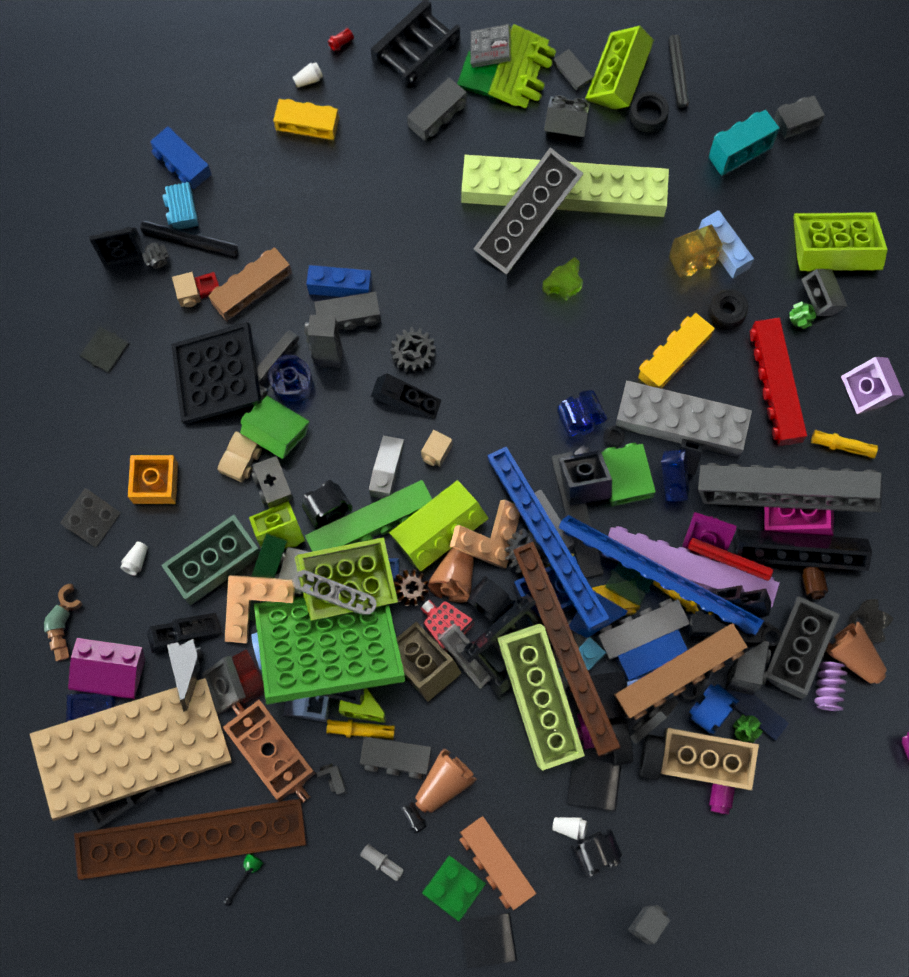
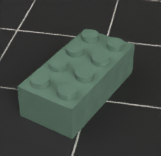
[161,515,260,606]

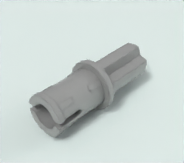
[360,844,404,881]

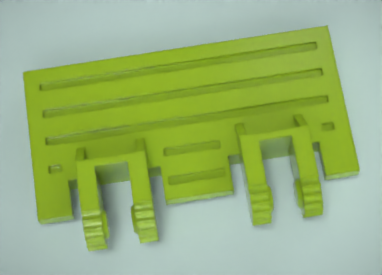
[488,24,556,108]

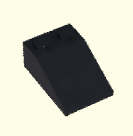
[89,227,143,266]

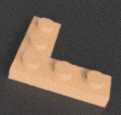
[450,500,520,569]
[225,575,295,643]

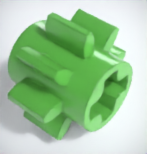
[789,301,816,329]
[733,714,763,743]

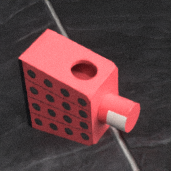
[421,600,474,652]

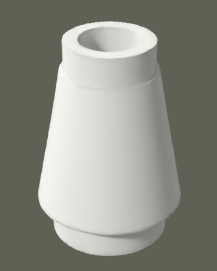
[293,62,324,88]
[121,542,148,576]
[553,817,587,840]

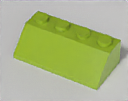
[585,26,654,109]
[389,480,489,572]

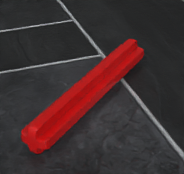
[688,538,773,581]

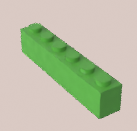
[305,480,432,552]

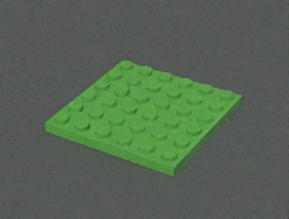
[254,596,405,704]

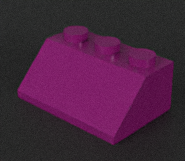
[68,638,145,699]

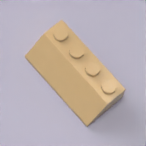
[660,728,759,790]

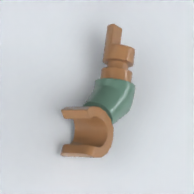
[44,584,82,661]

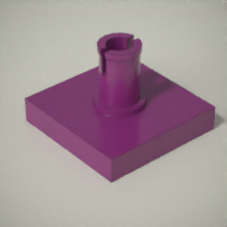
[682,512,737,555]

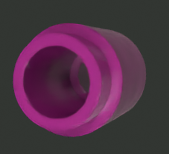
[709,783,735,815]

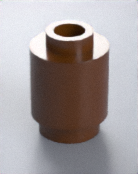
[802,567,828,600]

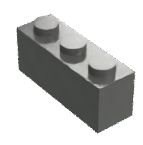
[407,78,467,141]
[314,291,381,330]
[359,737,432,779]
[628,905,670,944]

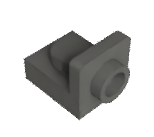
[316,764,348,796]

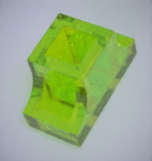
[542,257,583,301]

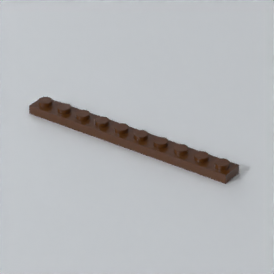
[513,542,620,757]

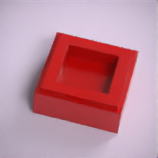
[195,272,219,298]

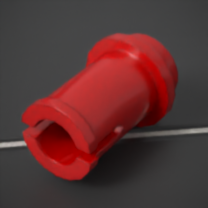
[328,28,354,51]

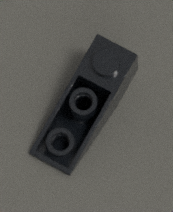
[370,373,441,419]

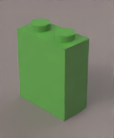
[240,396,310,459]
[601,443,656,507]

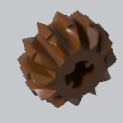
[394,569,429,606]

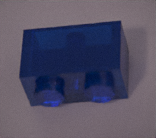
[661,450,689,501]

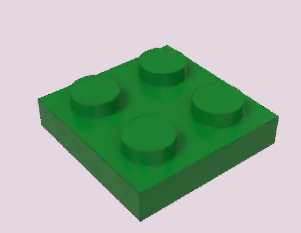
[422,855,486,922]

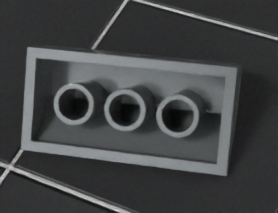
[767,596,840,699]

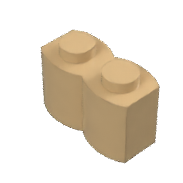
[217,431,262,483]

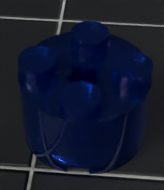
[268,355,313,403]
[557,390,607,436]

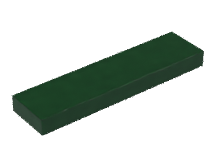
[249,533,288,622]

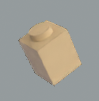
[172,272,201,307]
[421,430,453,467]

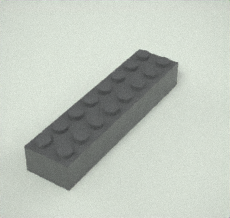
[698,463,883,513]

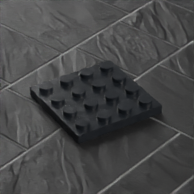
[171,322,262,424]

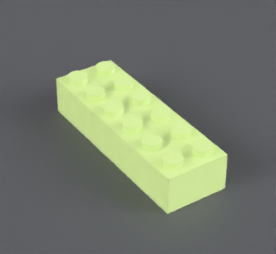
[497,624,585,771]

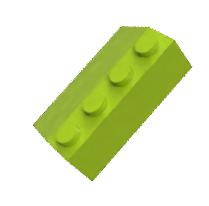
[794,212,888,271]
[294,537,398,621]

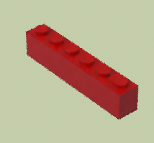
[750,318,807,446]

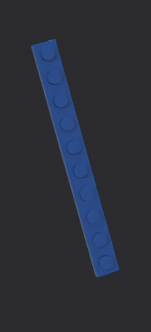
[487,447,610,632]
[558,515,764,635]

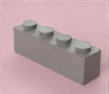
[596,598,689,661]

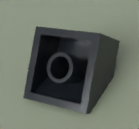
[558,450,612,506]

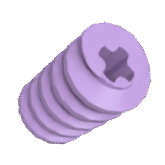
[815,662,847,711]

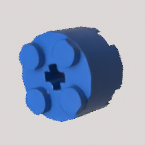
[689,684,740,736]

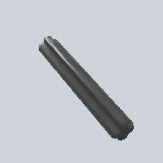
[669,35,689,108]

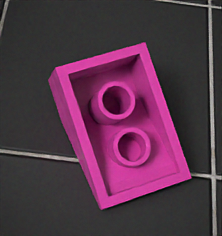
[764,507,834,536]

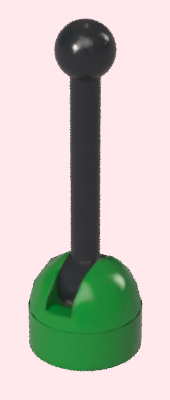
[223,853,264,906]

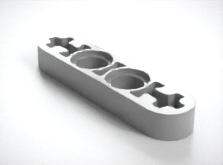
[292,570,376,615]

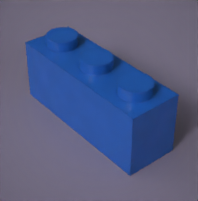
[150,126,212,190]
[306,265,372,297]
[616,630,688,682]

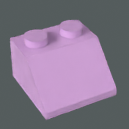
[841,357,904,414]

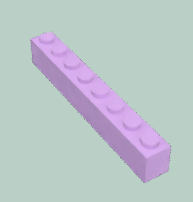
[602,526,780,608]

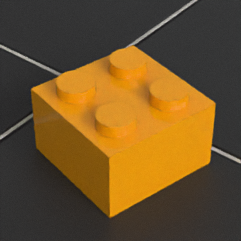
[128,455,178,504]

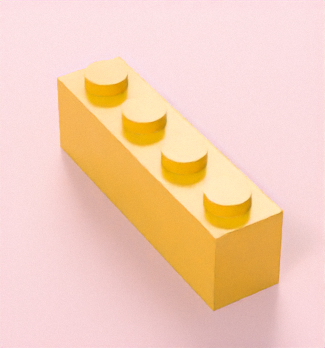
[638,313,715,389]

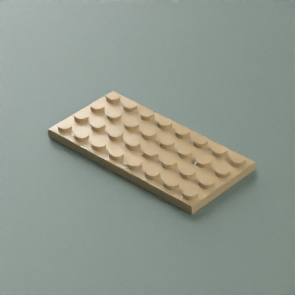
[30,678,232,821]

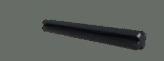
[140,221,238,256]

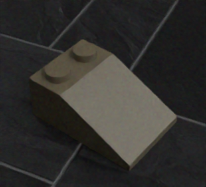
[396,621,462,702]

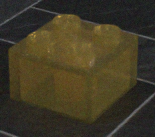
[669,224,723,277]

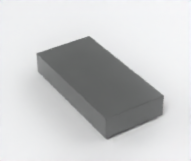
[553,49,593,91]

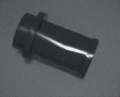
[401,802,427,833]

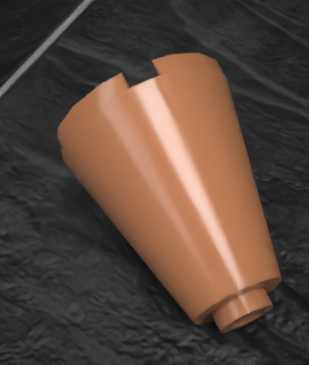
[428,548,474,603]
[825,622,887,684]
[415,749,477,813]

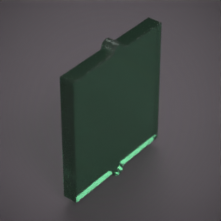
[605,561,653,606]

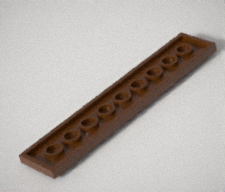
[74,799,307,880]

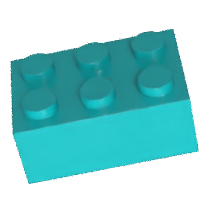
[708,109,779,176]

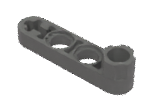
[257,330,299,401]

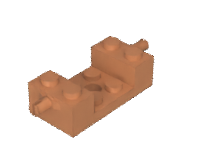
[223,700,316,803]

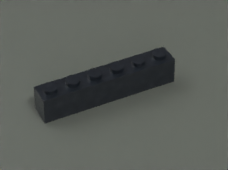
[734,529,872,571]

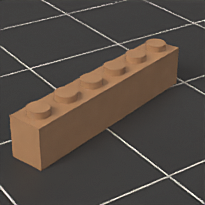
[614,624,747,720]

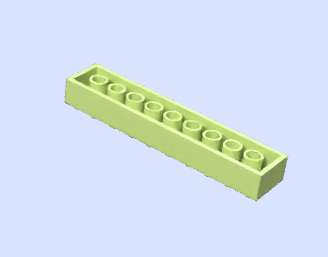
[461,155,669,217]

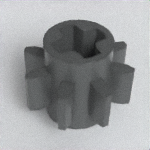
[142,243,169,269]

